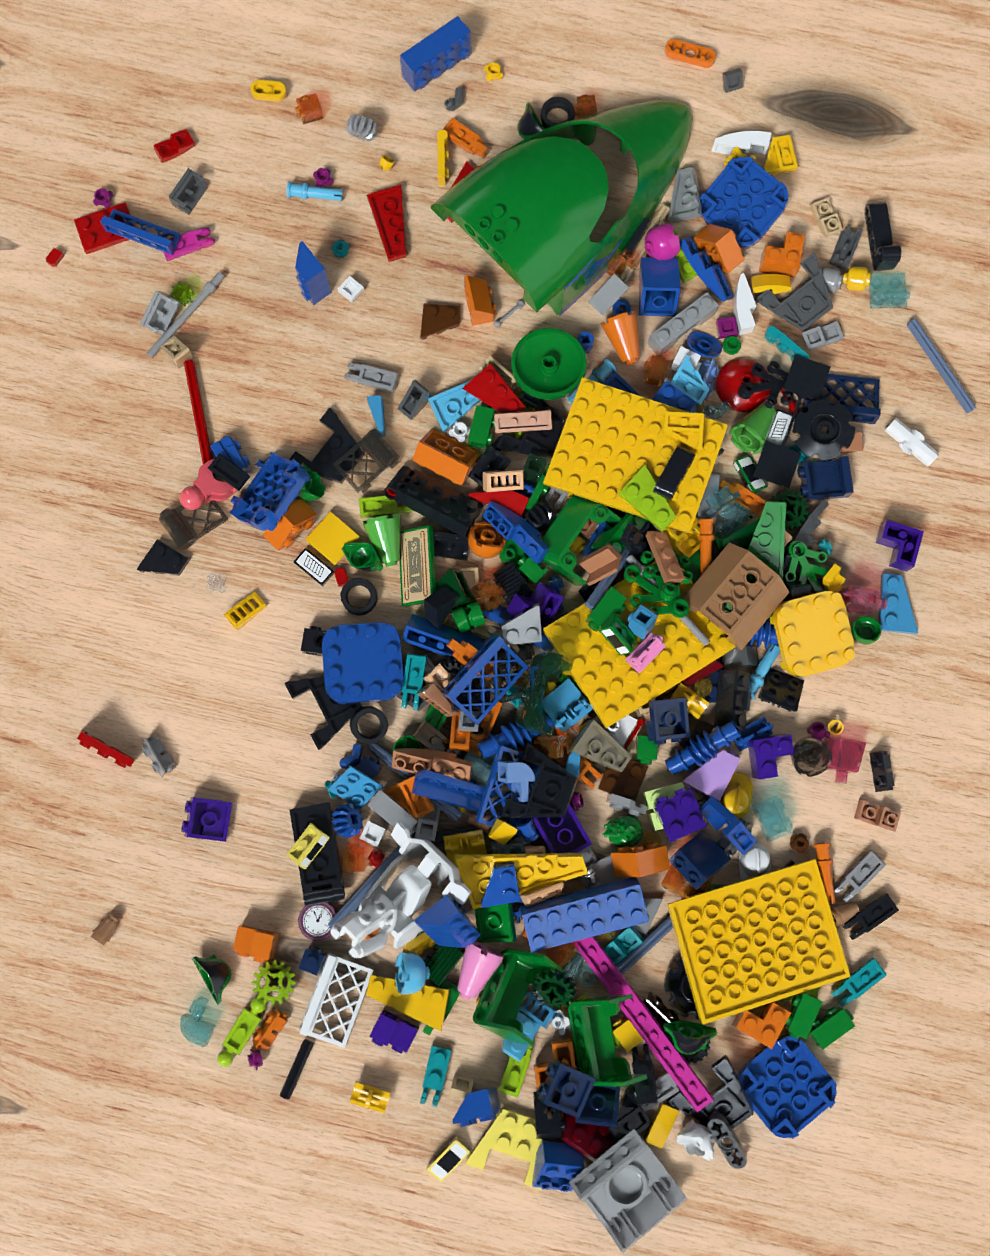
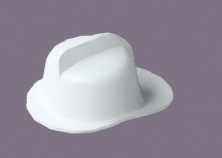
[739,842,771,881]

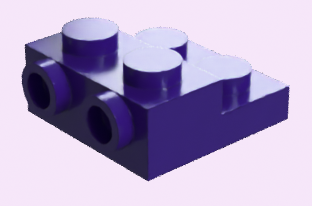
[653,787,707,843]
[181,797,232,842]

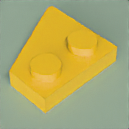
[764,134,798,175]
[663,411,704,452]
[402,932,436,956]

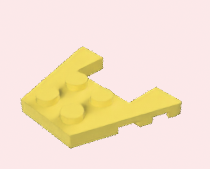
[466,1108,542,1190]

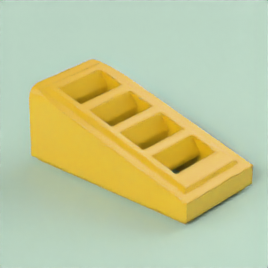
[223,591,267,630]

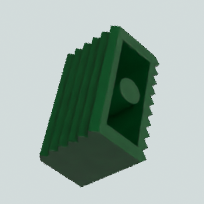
[424,944,464,986]

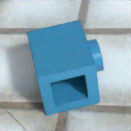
[627,605,657,640]

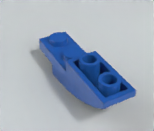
[483,501,549,564]

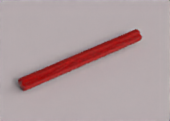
[184,360,213,464]

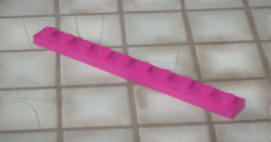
[572,936,714,1112]

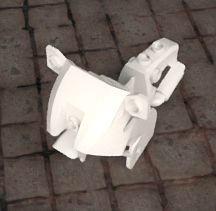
[331,821,471,958]

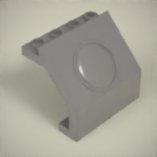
[569,1129,687,1253]

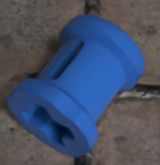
[577,331,594,353]
[516,818,540,842]

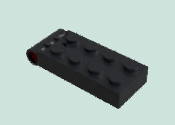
[384,466,484,538]
[289,802,345,906]

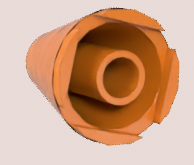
[601,311,640,366]

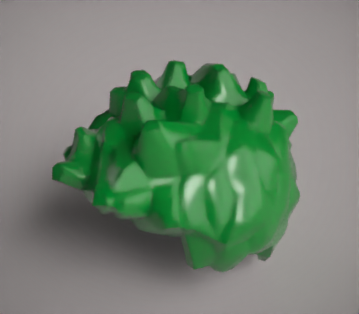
[298,463,326,503]
[602,814,643,847]

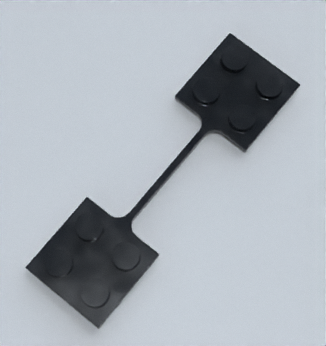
[753,355,831,488]

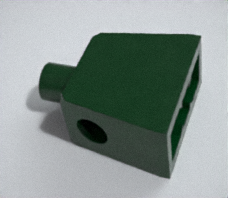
[436,568,476,613]

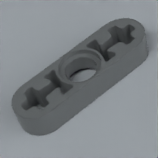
[707,1113,747,1169]

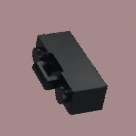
[714,670,751,731]

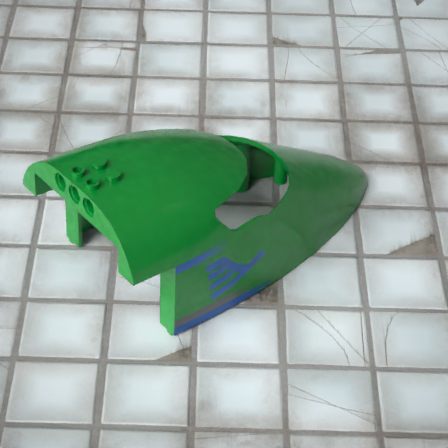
[431,100,692,316]

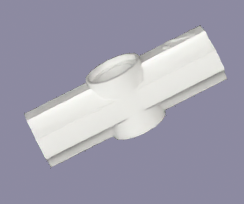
[885,418,939,467]

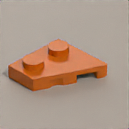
[384,776,435,819]

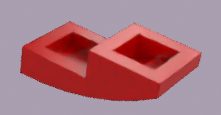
[154,129,195,163]

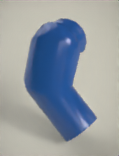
[339,744,363,770]

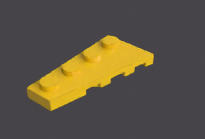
[366,975,450,1031]

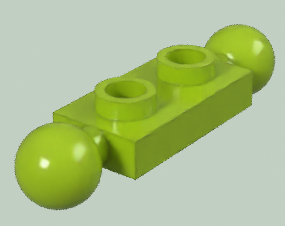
[217,997,267,1067]

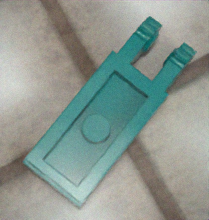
[764,326,810,362]
[401,654,427,710]
[830,957,887,1007]
[420,1045,452,1107]

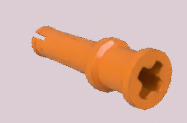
[698,519,715,577]
[813,843,836,904]

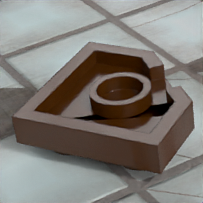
[598,760,648,801]

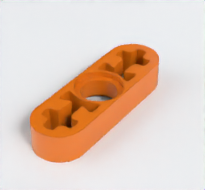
[665,39,716,68]

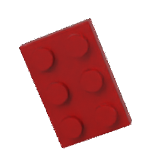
[74,202,135,254]

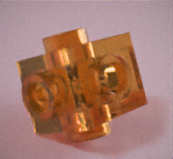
[473,578,504,611]

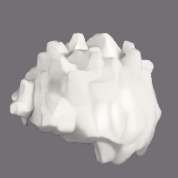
[676,1120,715,1161]

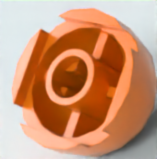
[468,522,507,559]

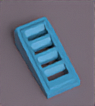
[367,395,386,437]
[564,736,581,778]
[519,990,557,1029]

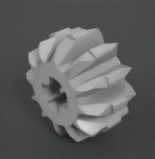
[346,114,378,142]

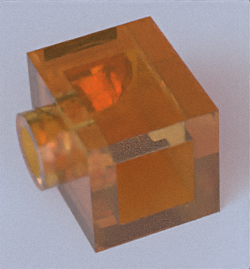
[294,93,324,124]
[573,94,597,118]
[643,355,670,388]
[343,844,365,872]
[544,942,576,968]

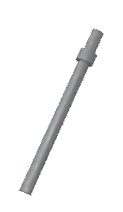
[146,272,224,358]
[626,554,710,646]

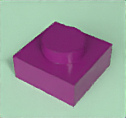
[716,317,738,339]

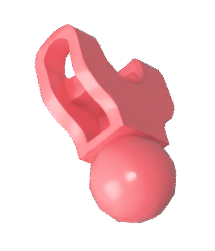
[179,458,237,510]

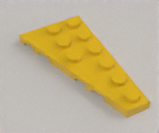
[454,853,588,910]

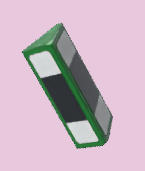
[733,455,768,494]
[599,612,637,655]

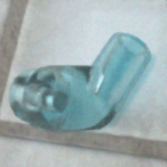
[703,401,731,419]

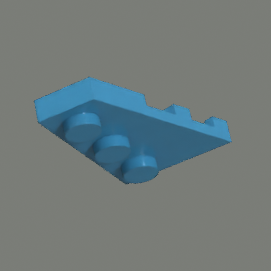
[878,574,918,635]

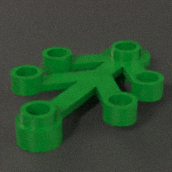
[783,541,831,593]
[641,546,693,601]
[624,565,690,618]

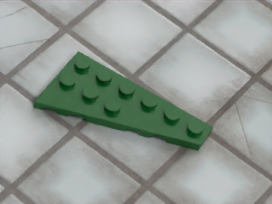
[724,501,786,617]

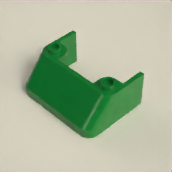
[541,495,622,586]
[473,949,563,1046]
[568,994,647,1087]

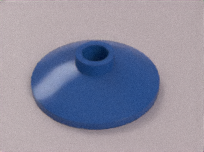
[687,332,722,358]

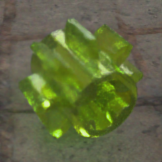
[170,282,195,307]

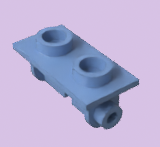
[698,359,719,400]

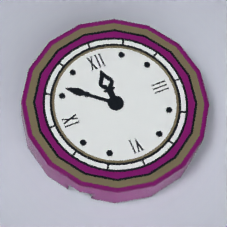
[298,902,337,941]

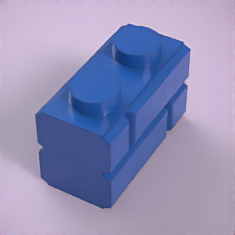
[210,436,251,474]

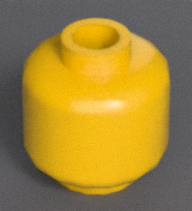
[843,266,871,291]

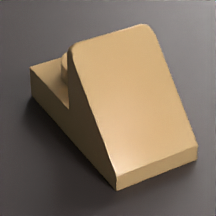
[160,335,193,369]

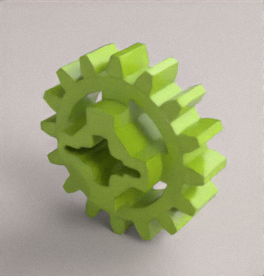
[252,960,296,1006]

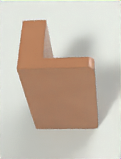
[579,543,622,586]

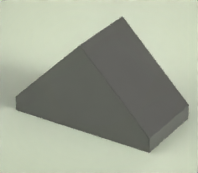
[397,380,430,420]
[720,645,759,670]

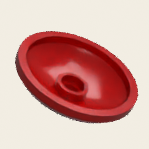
[716,358,771,412]

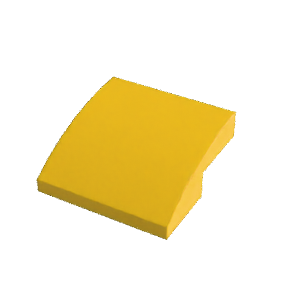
[305,512,360,565]
[665,517,701,557]

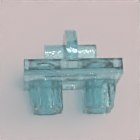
[705,486,741,519]

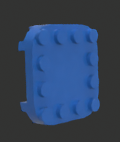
[700,156,789,249]
[229,452,310,531]
[322,622,404,705]
[737,1034,837,1139]

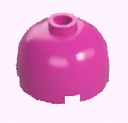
[645,223,680,260]

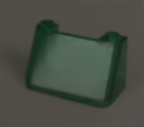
[515,652,574,738]

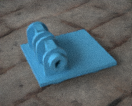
[541,678,593,733]
[328,766,383,809]

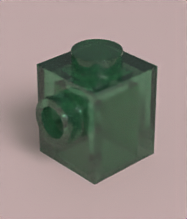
[523,453,547,483]

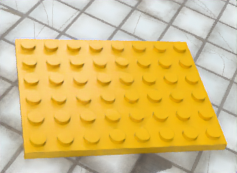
[543,377,728,534]
[542,561,735,729]
[667,859,851,1025]

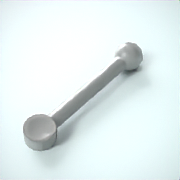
[494,301,524,328]

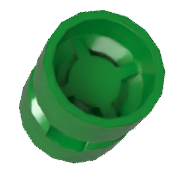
[451,601,485,633]

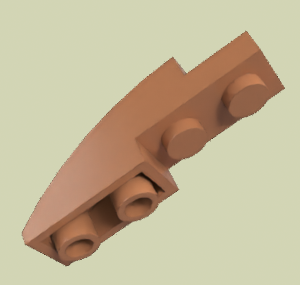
[392,748,473,782]

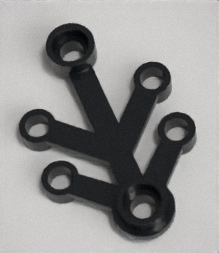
[738,361,794,409]

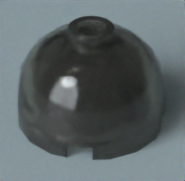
[790,737,832,777]

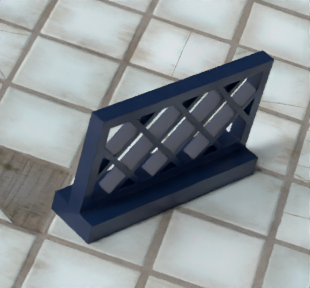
[801,374,881,424]

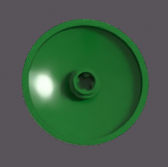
[511,328,586,400]

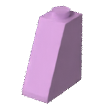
[683,750,740,801]

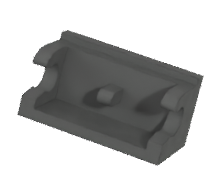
[169,168,209,215]
[829,225,863,270]

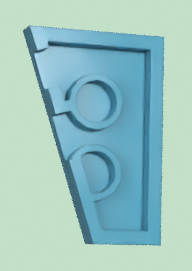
[428,380,481,433]

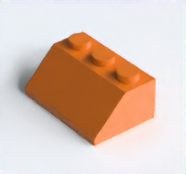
[412,428,482,486]

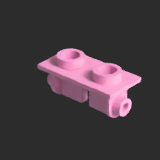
[625,633,666,673]

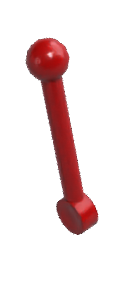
[623,719,644,752]

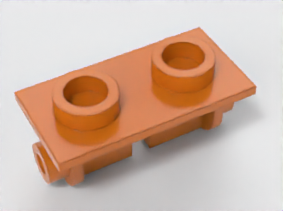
[252,1006,288,1051]

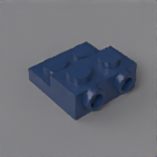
[646,698,690,744]
[538,1059,596,1118]
[576,1086,620,1128]

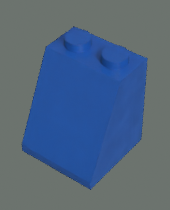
[639,257,680,317]

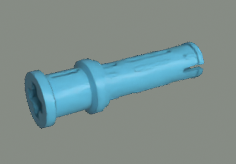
[287,181,343,201]
[567,359,617,405]
[748,644,780,700]

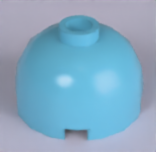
[395,953,430,994]

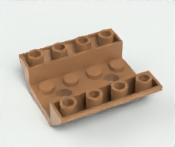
[682,543,789,651]

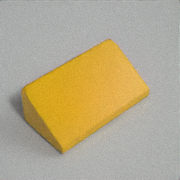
[644,1102,680,1149]

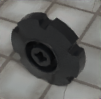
[793,399,855,461]
[664,956,699,1020]

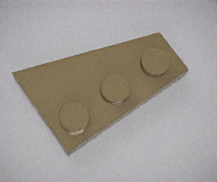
[568,719,632,772]

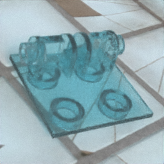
[869,273,910,308]

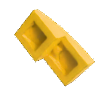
[751,274,792,295]
[823,564,846,593]

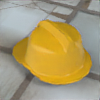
[719,773,753,819]

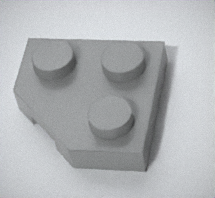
[606,793,647,817]

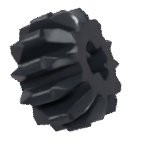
[523,502,556,532]

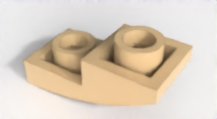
[810,197,843,237]

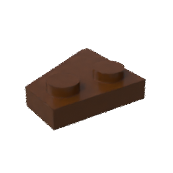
[420,303,460,340]

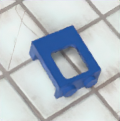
[699,796,757,855]

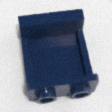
[797,456,854,502]
[669,830,731,890]

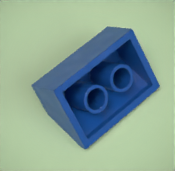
[295,241,331,305]
[414,895,480,948]

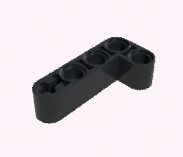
[865,202,901,271]

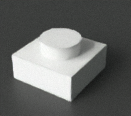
[338,276,364,303]
[359,821,386,847]

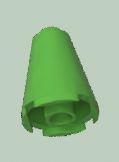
[729,403,776,454]
[362,513,400,567]

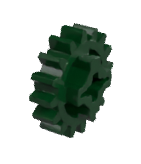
[770,489,809,530]
[532,968,576,1009]

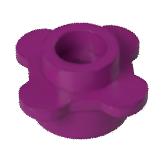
[313,168,333,187]
[93,188,114,208]
[807,722,830,741]
[570,791,584,811]
[247,1049,263,1070]

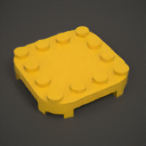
[770,591,855,677]

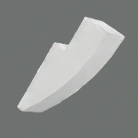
[712,131,771,155]
[733,273,756,336]

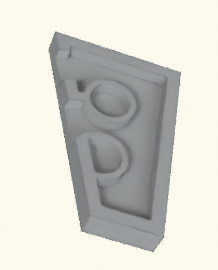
[668,167,702,223]

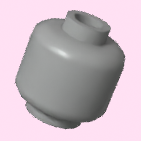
[821,267,843,293]

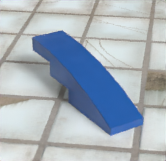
[679,237,734,302]

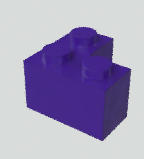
[876,520,924,572]
[507,582,564,629]
[747,734,794,780]
[369,1009,419,1053]

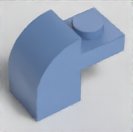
[498,761,535,802]

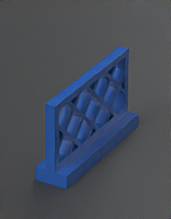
[441,634,528,725]
[475,745,540,836]

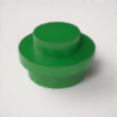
[722,336,741,355]

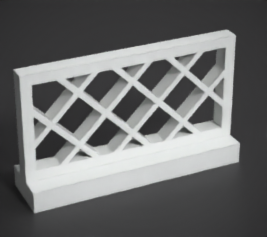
[299,952,374,1048]

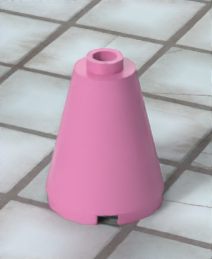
[457,941,504,1000]

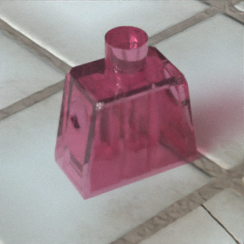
[838,585,887,614]
[824,737,866,784]

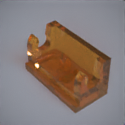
[534,734,573,758]

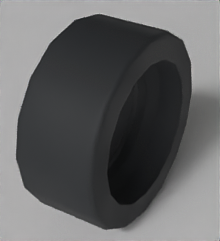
[540,96,575,129]
[340,578,378,616]
[349,706,388,744]

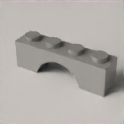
[647,292,719,357]

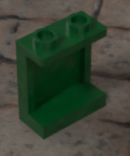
[714,513,760,553]

